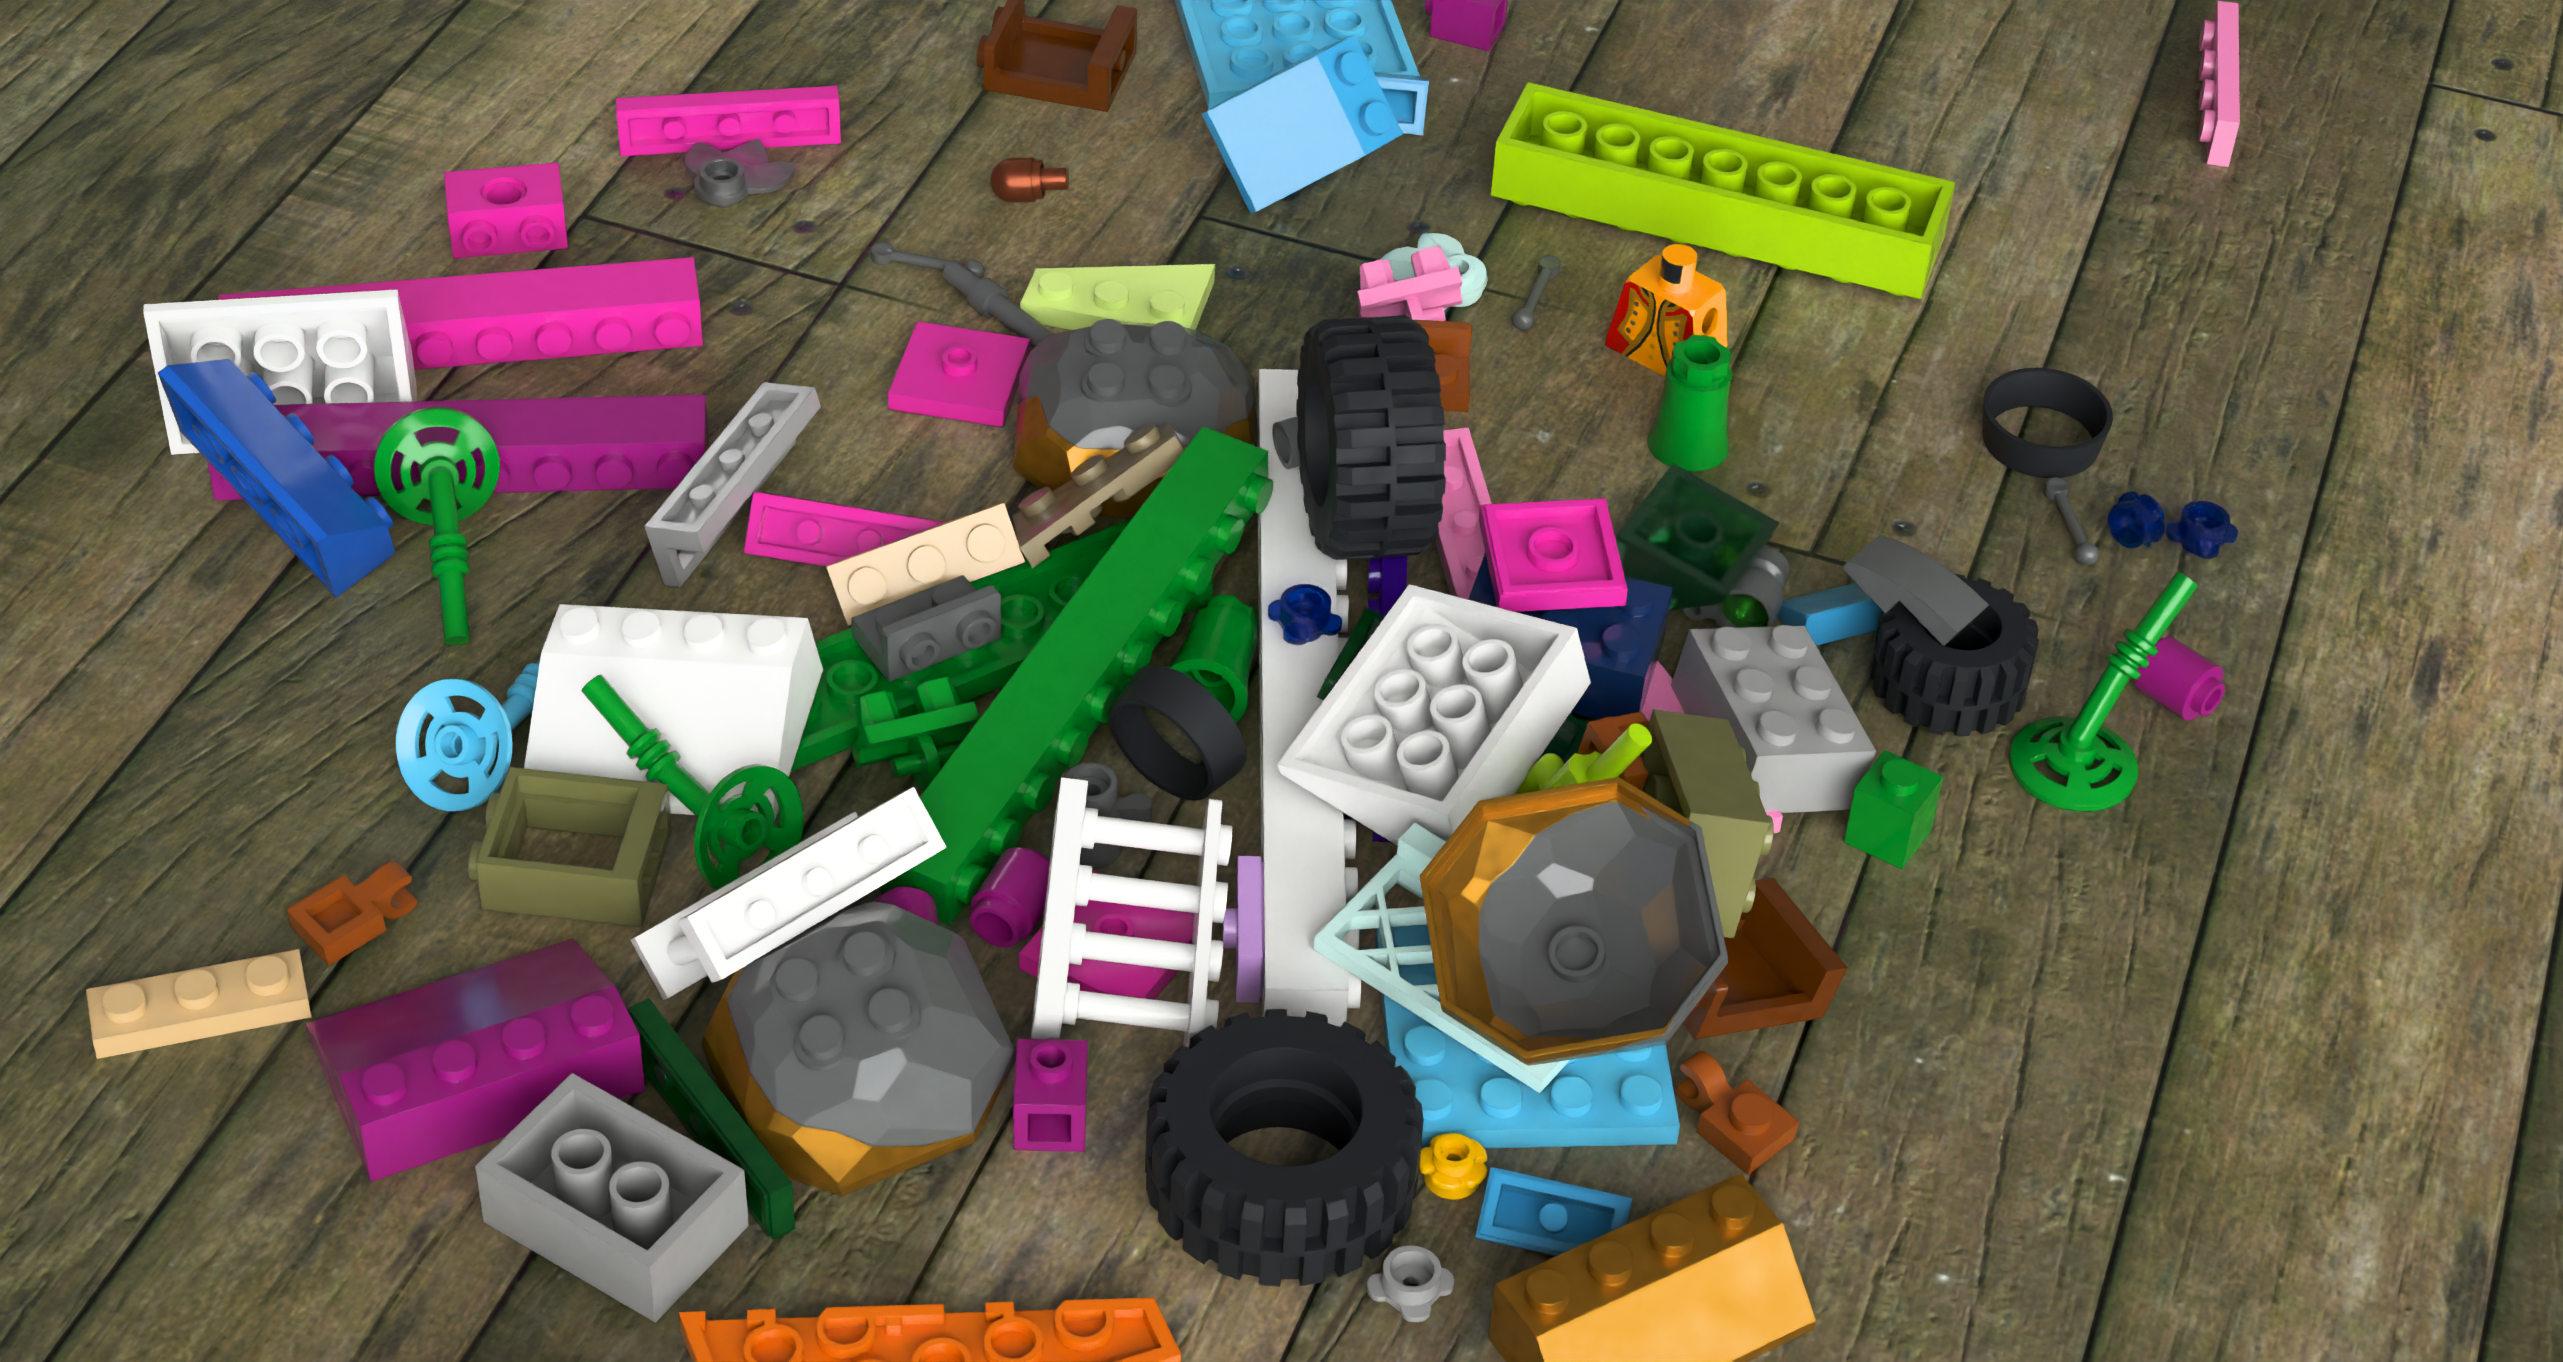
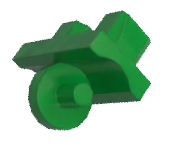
[851,677,980,790]

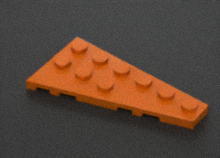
[679,1297,1181,1362]

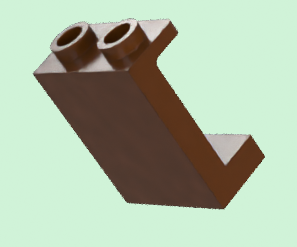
[977,0,1137,112]
[1683,878,1847,1040]

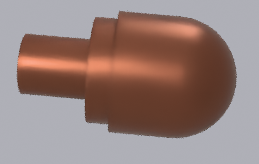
[990,157,1069,202]

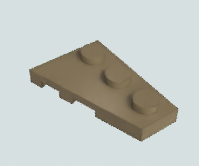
[1012,421,1185,568]

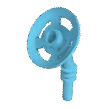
[396,659,540,811]

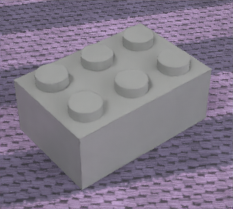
[1671,625,1876,813]
[475,1073,749,1323]

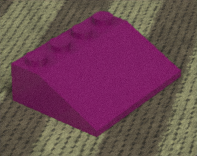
[305,938,645,1182]

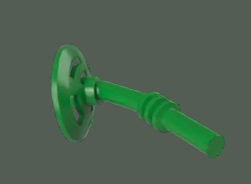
[374,407,500,646]
[2009,571,2199,812]
[581,674,803,890]

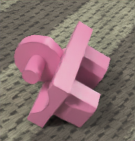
[1357,246,1462,321]

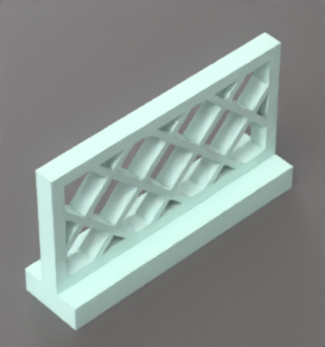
[1314,822,1570,1093]

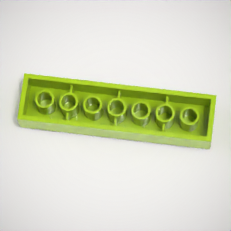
[1491,82,1956,299]

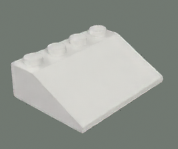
[143,289,418,455]
[1277,584,1591,846]
[524,604,823,820]

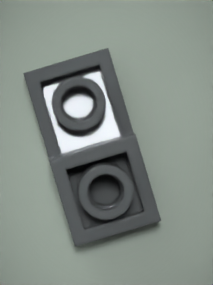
[1842,535,1989,646]

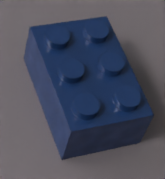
[1468,553,1673,720]

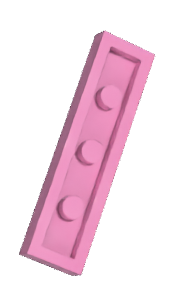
[2198,1,2240,167]
[1435,427,1492,600]

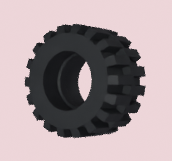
[1870,574,2039,736]

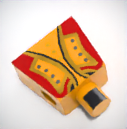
[1605,244,1727,377]

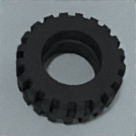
[1296,315,1446,560]
[1145,1009,1424,1287]

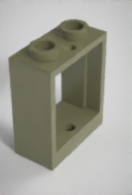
[468,767,672,927]

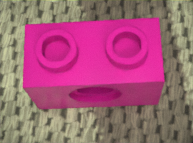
[444,163,568,259]

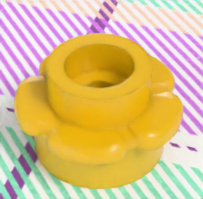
[1419,1133,1488,1200]

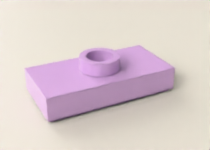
[1222,856,1265,1003]

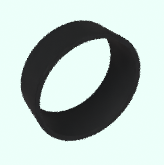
[1983,368,2113,478]
[1109,665,1247,801]

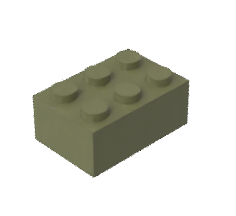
[1640,709,1774,938]

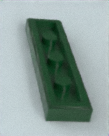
[627,998,795,1240]

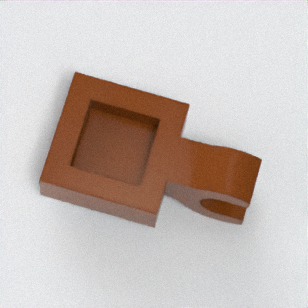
[286,861,418,966]
[1674,1050,1799,1175]

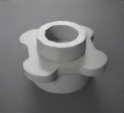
[1367,1245,1454,1322]

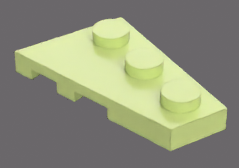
[1020,264,1215,330]

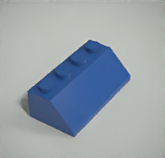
[158,359,395,598]

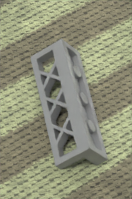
[644,382,821,588]

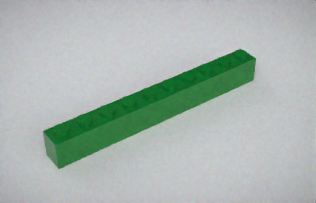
[880,426,1273,926]

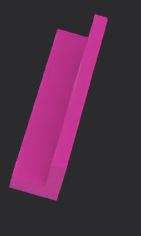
[616,86,841,156]
[744,492,947,566]

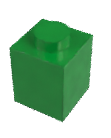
[1844,750,1943,870]

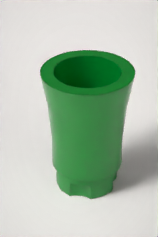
[1647,335,1732,471]
[1169,594,1258,723]

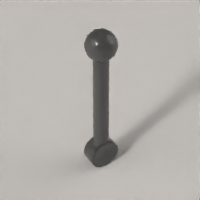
[871,242,985,278]
[1512,255,1561,330]
[2044,477,2099,566]

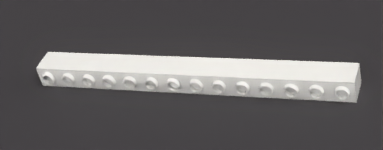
[1257,369,1361,1027]

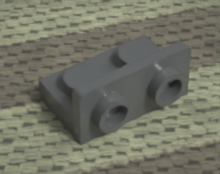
[851,575,1001,682]

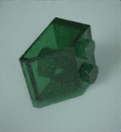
[1615,463,1779,611]

